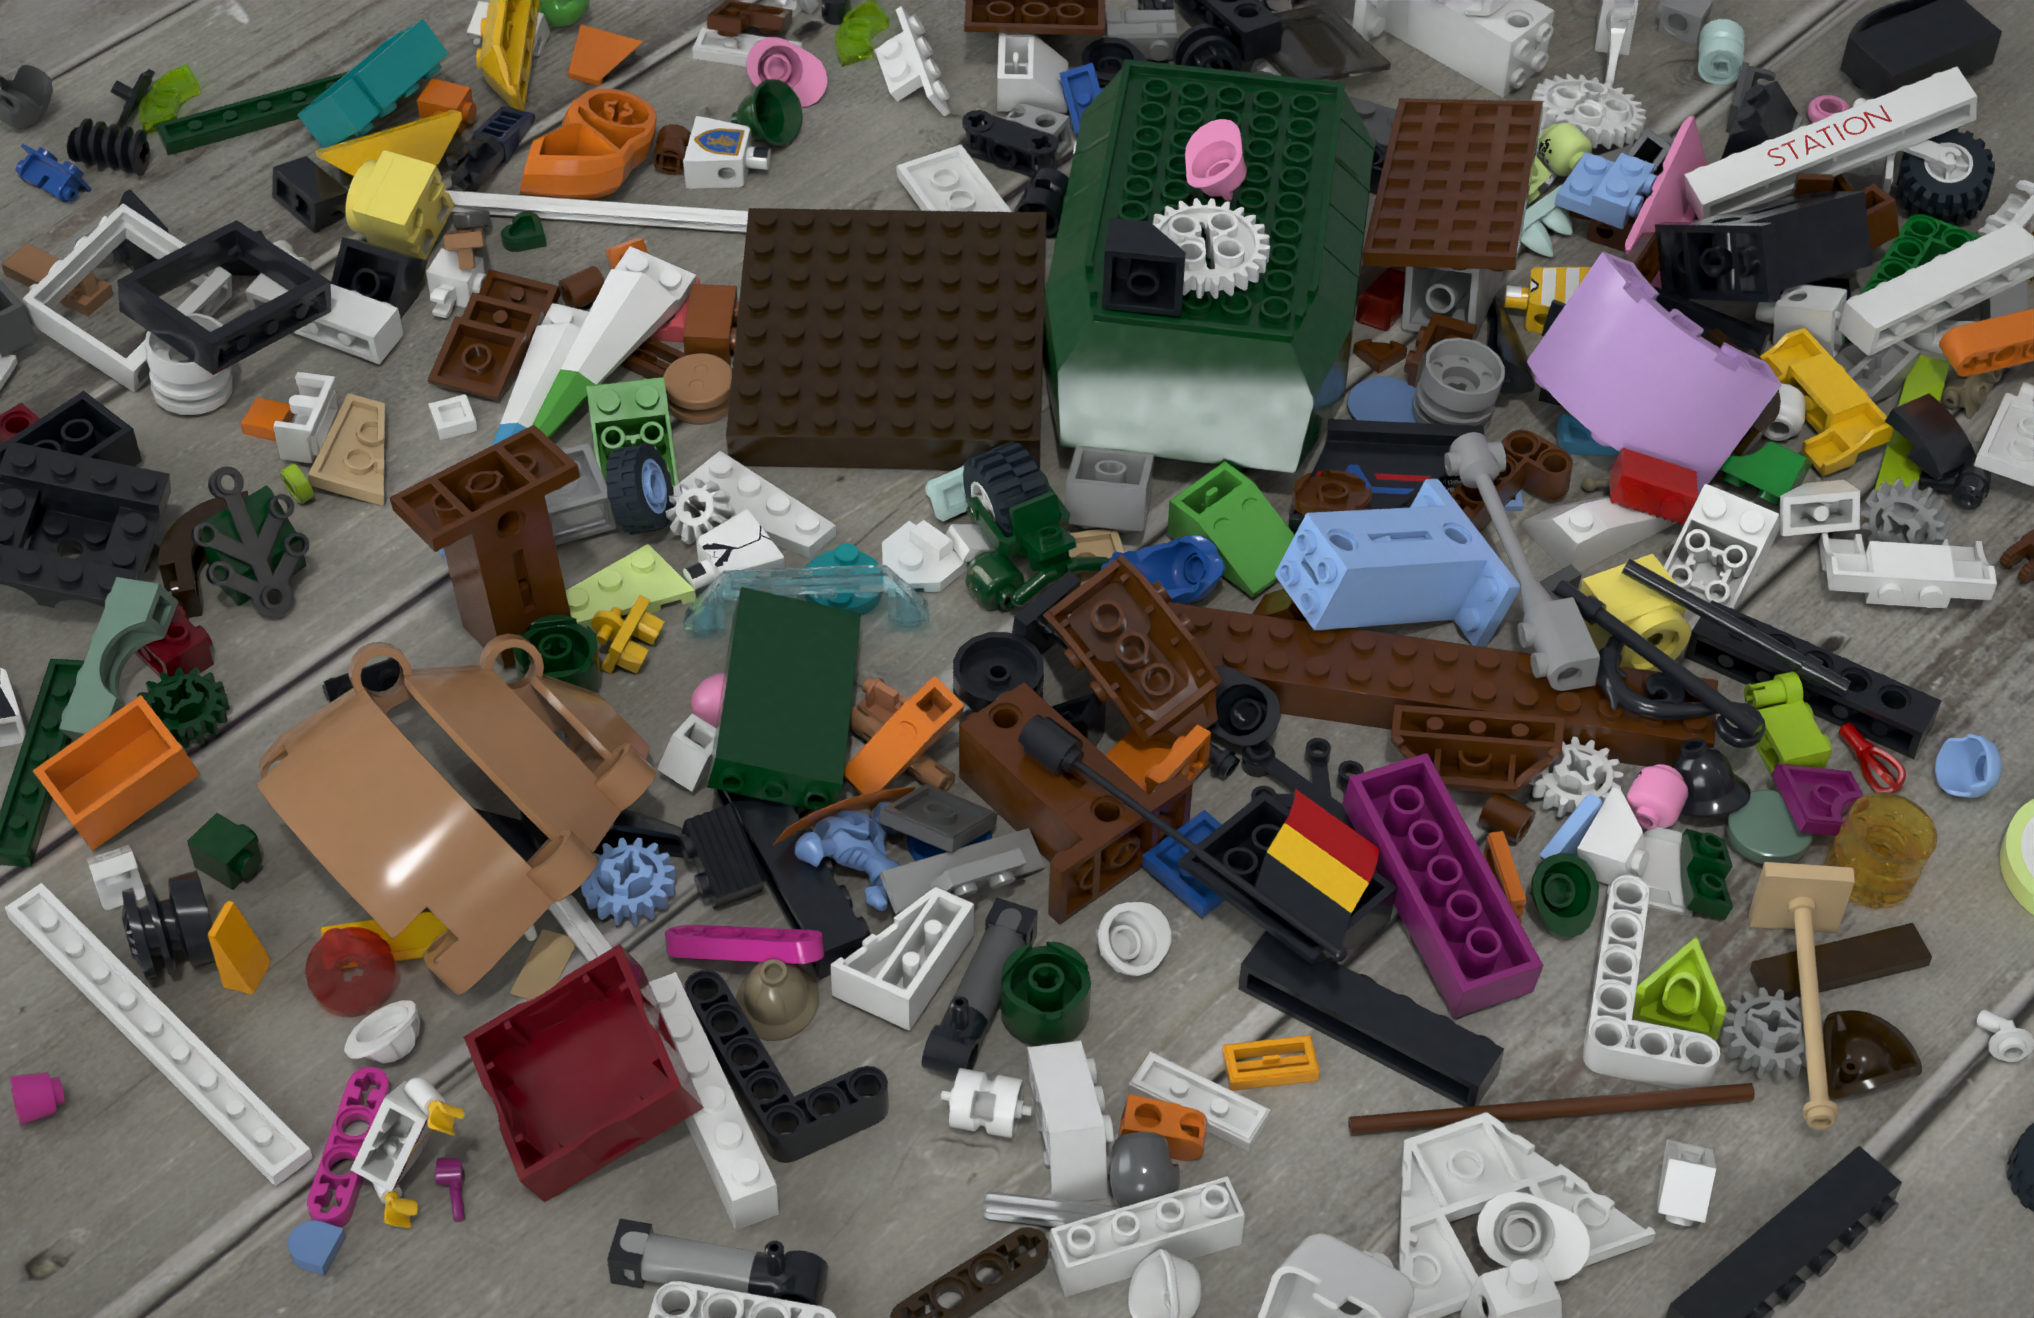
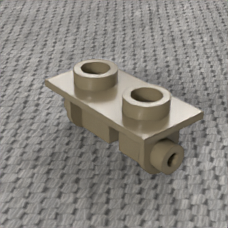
[1942,369,2003,419]

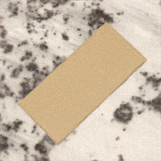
[509,929,575,1000]

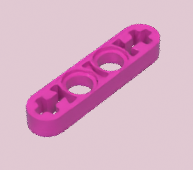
[665,925,824,964]
[307,1067,391,1228]

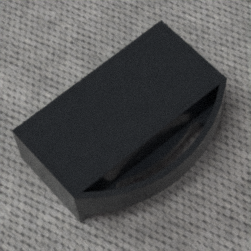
[1840,0,2002,99]

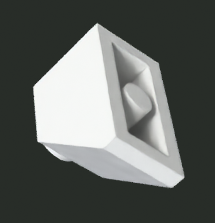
[1780,480,1860,536]
[1577,787,1649,885]
[1657,1139,1716,1226]

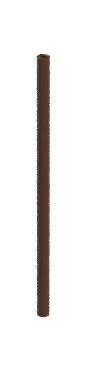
[1348,1083,1755,1135]

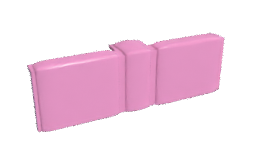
[1625,116,1707,289]

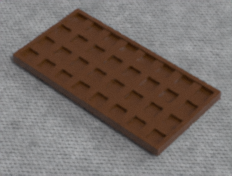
[1363,98,1543,272]

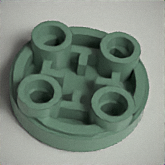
[1726,789,1814,864]

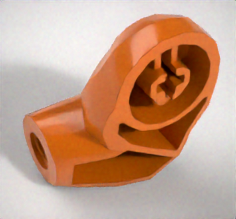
[520,88,657,200]

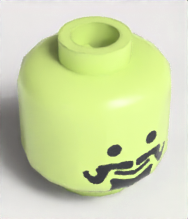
[1538,122,1592,177]

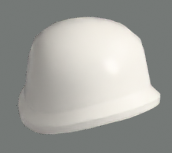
[1128,1249,1202,1318]

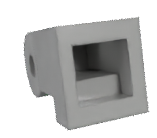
[1004,103,1072,162]

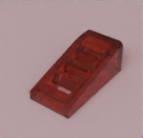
[1355,267,1406,332]

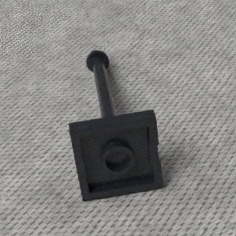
[1012,571,1240,779]

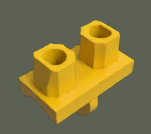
[591,595,665,674]

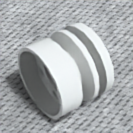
[145,313,233,415]

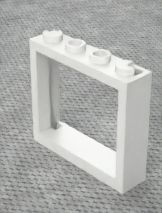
[22,203,232,393]

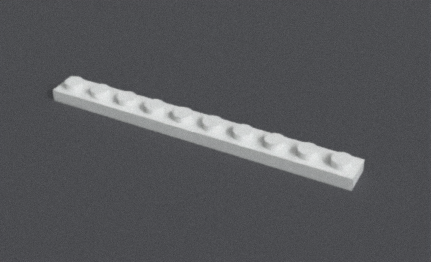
[5,883,313,1187]

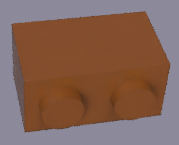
[683,284,739,365]

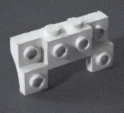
[1819,532,1997,608]

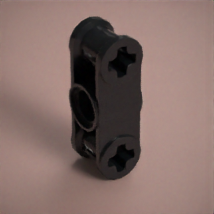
[962,110,1058,178]

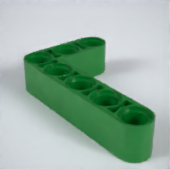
[1845,214,1982,345]

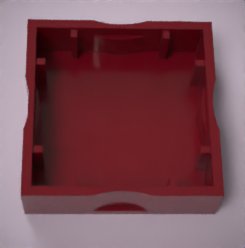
[464,944,704,1202]

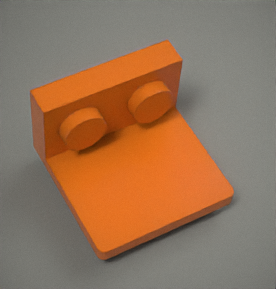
[1105,724,1211,794]

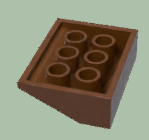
[964,0,1105,36]

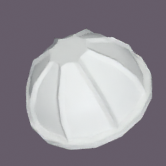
[1096,902,1171,976]
[344,1000,420,1064]

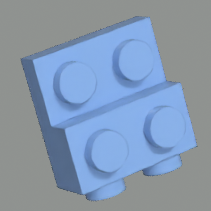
[1555,152,1657,229]

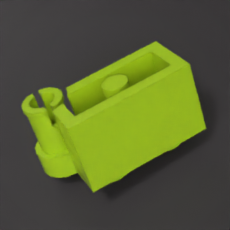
[1744,671,1832,783]

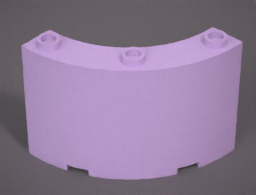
[1527,252,1782,493]

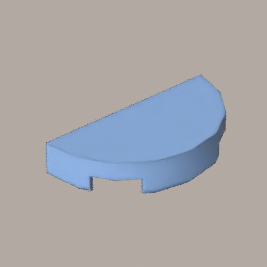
[1540,793,1602,860]

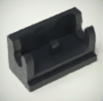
[272,156,348,234]

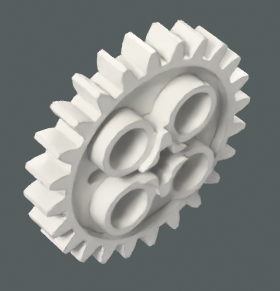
[1531,74,1646,149]
[1152,198,1270,299]

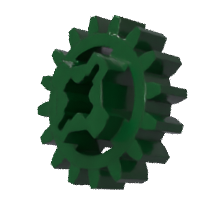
[137,667,230,749]

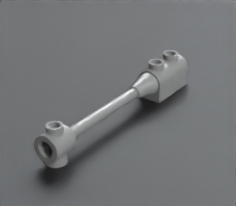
[1444,432,1600,691]

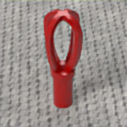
[1838,723,1906,795]

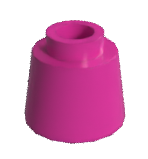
[9,1072,65,1126]

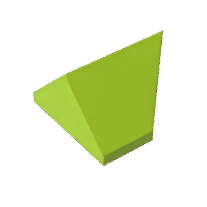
[1632,936,1726,1040]

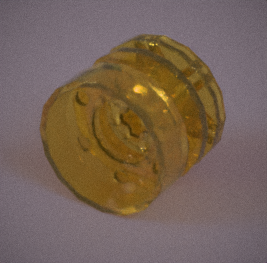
[1826,792,1937,909]

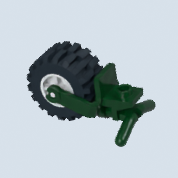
[963,441,1109,607]

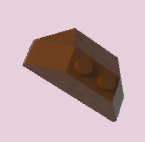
[1391,704,1565,795]

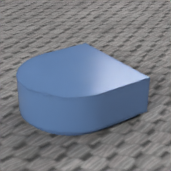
[288,1220,346,1276]

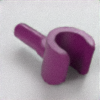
[435,1157,465,1222]

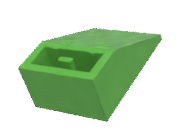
[586,377,679,487]
[1167,461,1295,598]

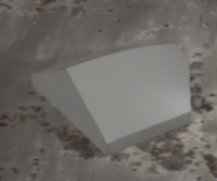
[1833,340,1920,402]

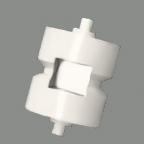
[941,1068,1033,1139]

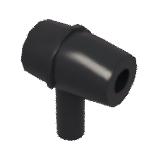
[1920,458,1992,510]

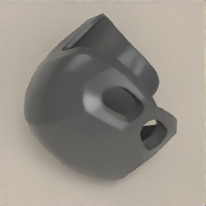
[0,64,53,129]
[1110,1132,1180,1208]

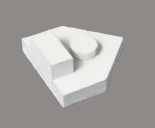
[882,520,968,594]

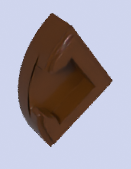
[1353,339,1407,374]

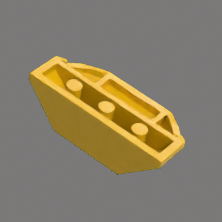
[476,0,540,111]
[315,109,462,177]

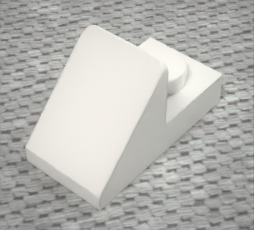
[86,845,146,910]

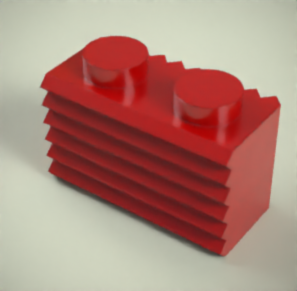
[1609,448,1698,525]

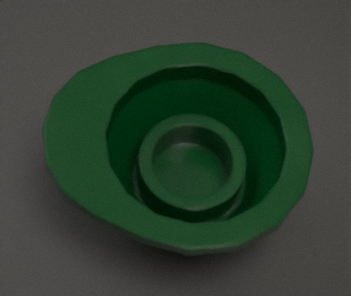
[1529,853,1599,938]

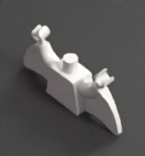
[1594,0,1638,88]

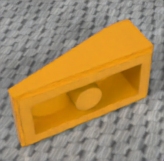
[208,901,271,994]

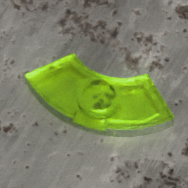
[835,0,889,67]
[139,64,201,135]

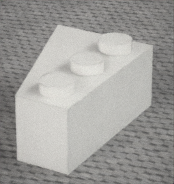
[830,887,974,1031]
[1027,1041,1113,1202]

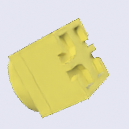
[346,150,455,260]
[1580,554,1691,672]

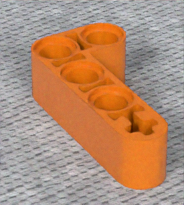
[1939,308,2034,377]

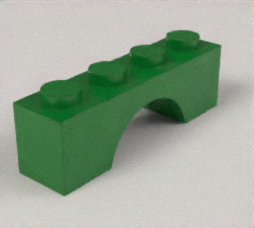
[1720,441,1813,505]

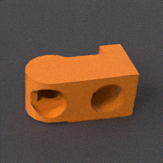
[1118,1094,1207,1161]

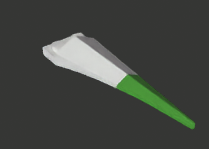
[532,246,696,439]

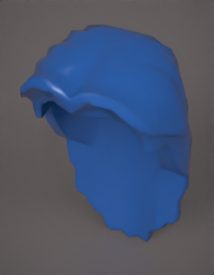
[1101,535,1226,605]

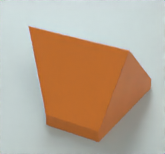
[568,24,643,86]

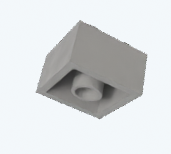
[1065,446,1154,533]

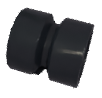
[1014,168,1069,237]

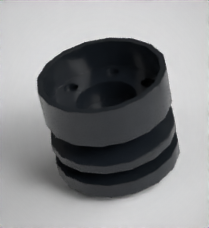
[122,870,215,981]

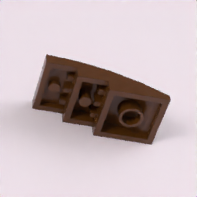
[427,269,561,401]

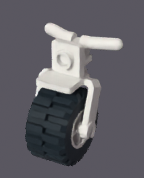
[1846,98,1995,226]

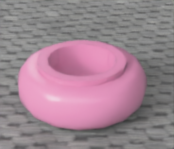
[1807,95,1850,123]

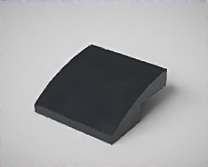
[1885,393,1977,481]

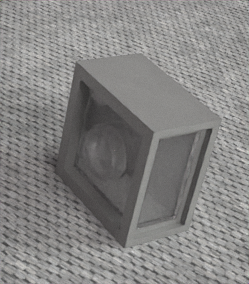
[545,443,616,545]

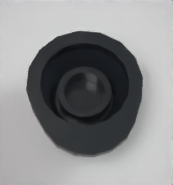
[1082,37,1147,87]

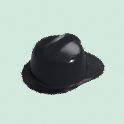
[1207,666,1281,747]

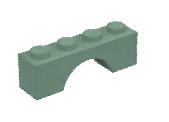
[59,577,178,741]

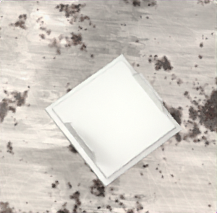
[1606,827,1693,917]

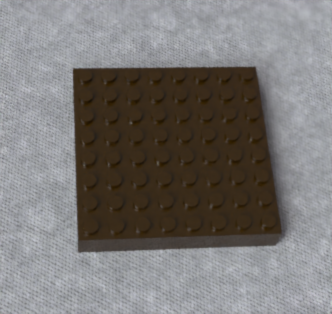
[726,208,1046,470]

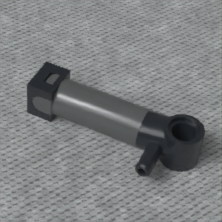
[921,897,1038,1078]

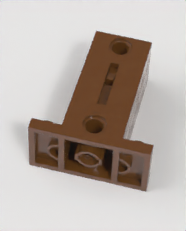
[390,425,581,669]
[959,682,1193,925]

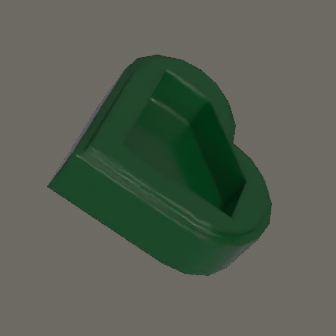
[501,212,547,252]

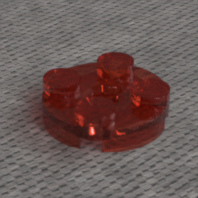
[305,927,397,1017]

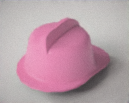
[746,37,828,107]
[1185,119,1247,201]

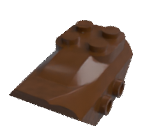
[1043,555,1223,746]

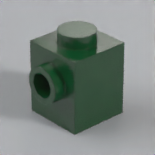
[187,813,262,890]

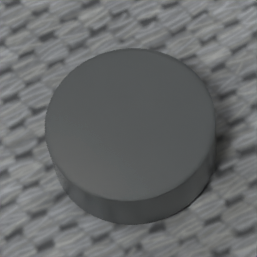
[453,210,491,230]

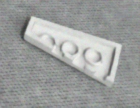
[673,451,836,558]

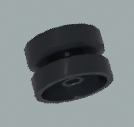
[953,632,1044,723]

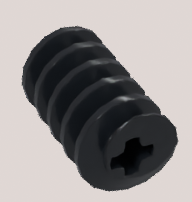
[66,118,150,176]

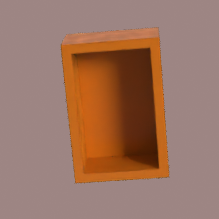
[33,695,201,851]

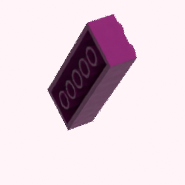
[1342,753,1543,1018]

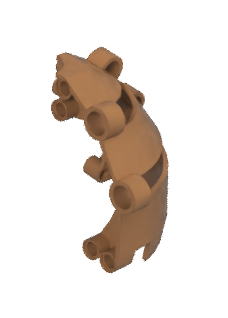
[257,634,657,996]

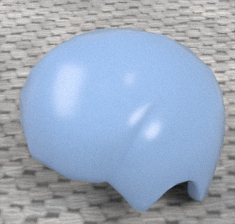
[1934,734,2002,798]

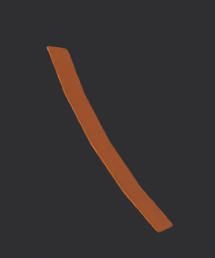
[773,787,916,846]

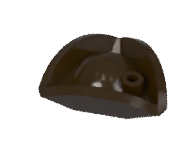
[1823,1010,1922,1099]

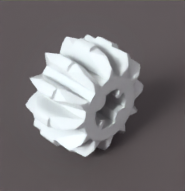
[665,478,736,545]

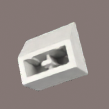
[997,33,1068,113]

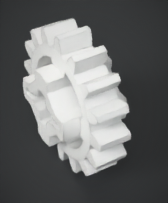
[1529,737,1623,818]

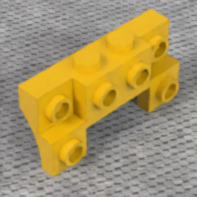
[1760,327,1894,476]

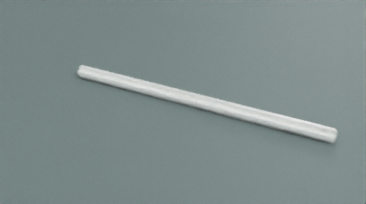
[444,190,748,233]

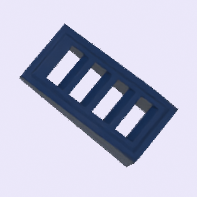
[471,106,535,163]

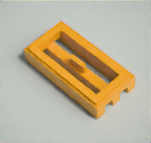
[1222,1035,1320,1091]

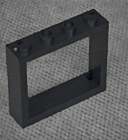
[117,220,331,375]

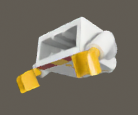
[351,1077,465,1228]

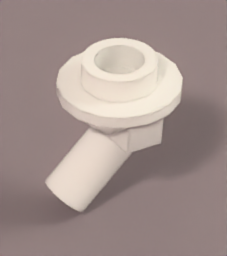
[1977,1010,2034,1062]

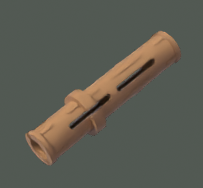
[849,704,955,792]

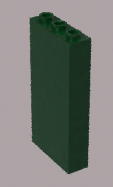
[707,587,861,811]

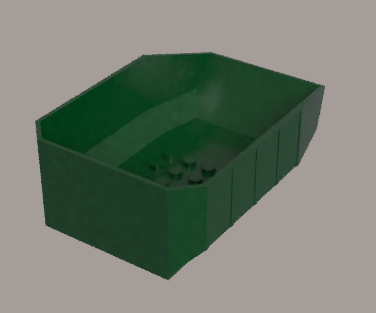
[1043,59,1375,473]

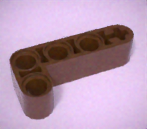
[1450,429,1573,532]

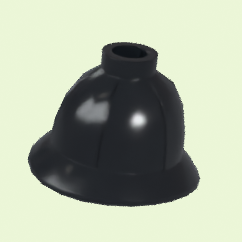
[1671,738,1751,817]

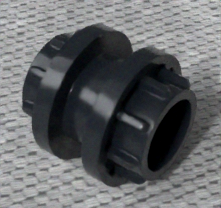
[1172,24,1242,71]

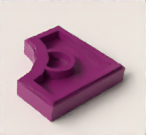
[1771,764,1866,836]

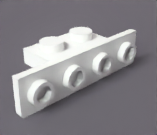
[875,6,950,117]

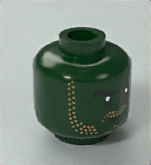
[965,552,1025,611]

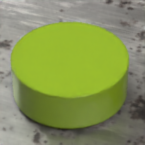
[280,463,315,504]

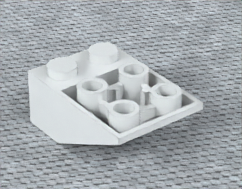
[1664,484,1780,609]

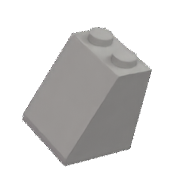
[1402,267,1503,338]

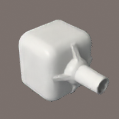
[1258,1233,1414,1318]

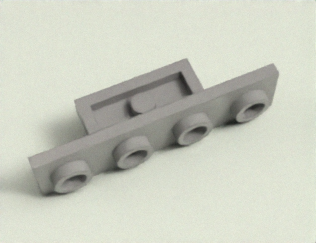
[879,828,1045,914]

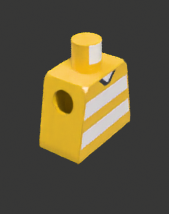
[1504,267,1591,334]

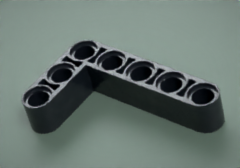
[685,970,889,1163]

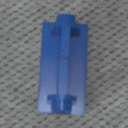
[16,144,92,202]

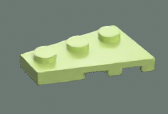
[566,544,696,629]

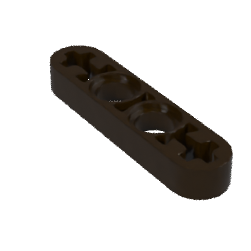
[890,1227,1049,1318]

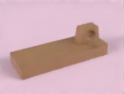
[443,228,485,270]
[1,243,113,317]

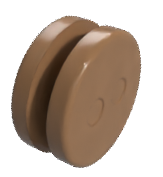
[664,353,732,424]

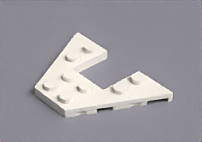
[1398,1112,1656,1318]

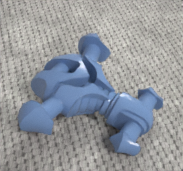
[795,801,900,912]

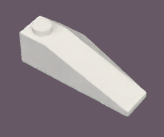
[1522,496,1693,572]

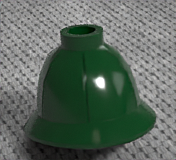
[731,79,802,146]

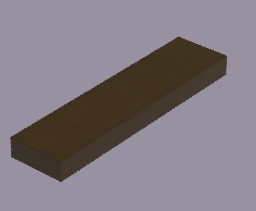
[1750,922,1932,1000]

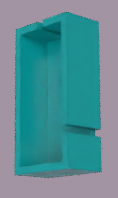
[297,19,449,148]

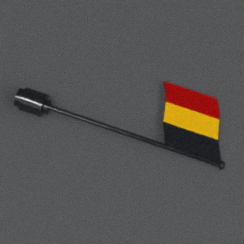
[1018,714,1379,962]

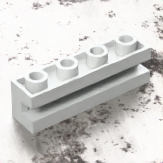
[1049,1176,1245,1297]

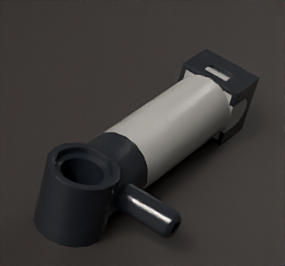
[607,1218,829,1306]

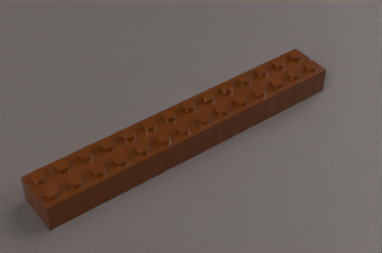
[1167,602,1718,767]

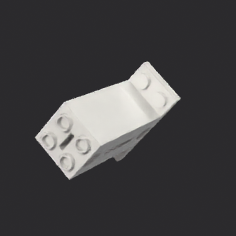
[1351,0,1554,98]

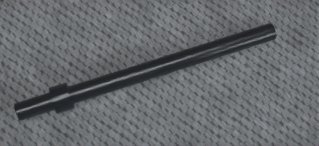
[1621,558,1851,696]
[1554,580,1763,738]

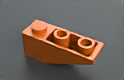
[843,676,965,795]

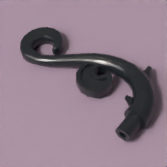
[1596,636,1765,748]

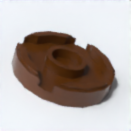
[1292,469,1373,517]

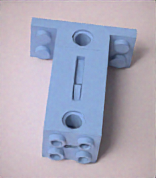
[1274,479,1521,647]

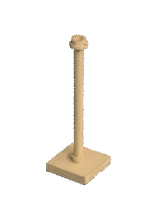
[1749,862,1855,1130]

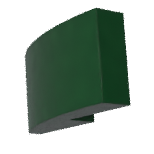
[1681,828,1733,920]

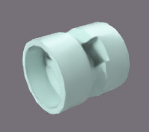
[1698,19,1745,85]

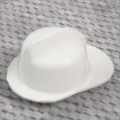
[1477,1191,1591,1282]

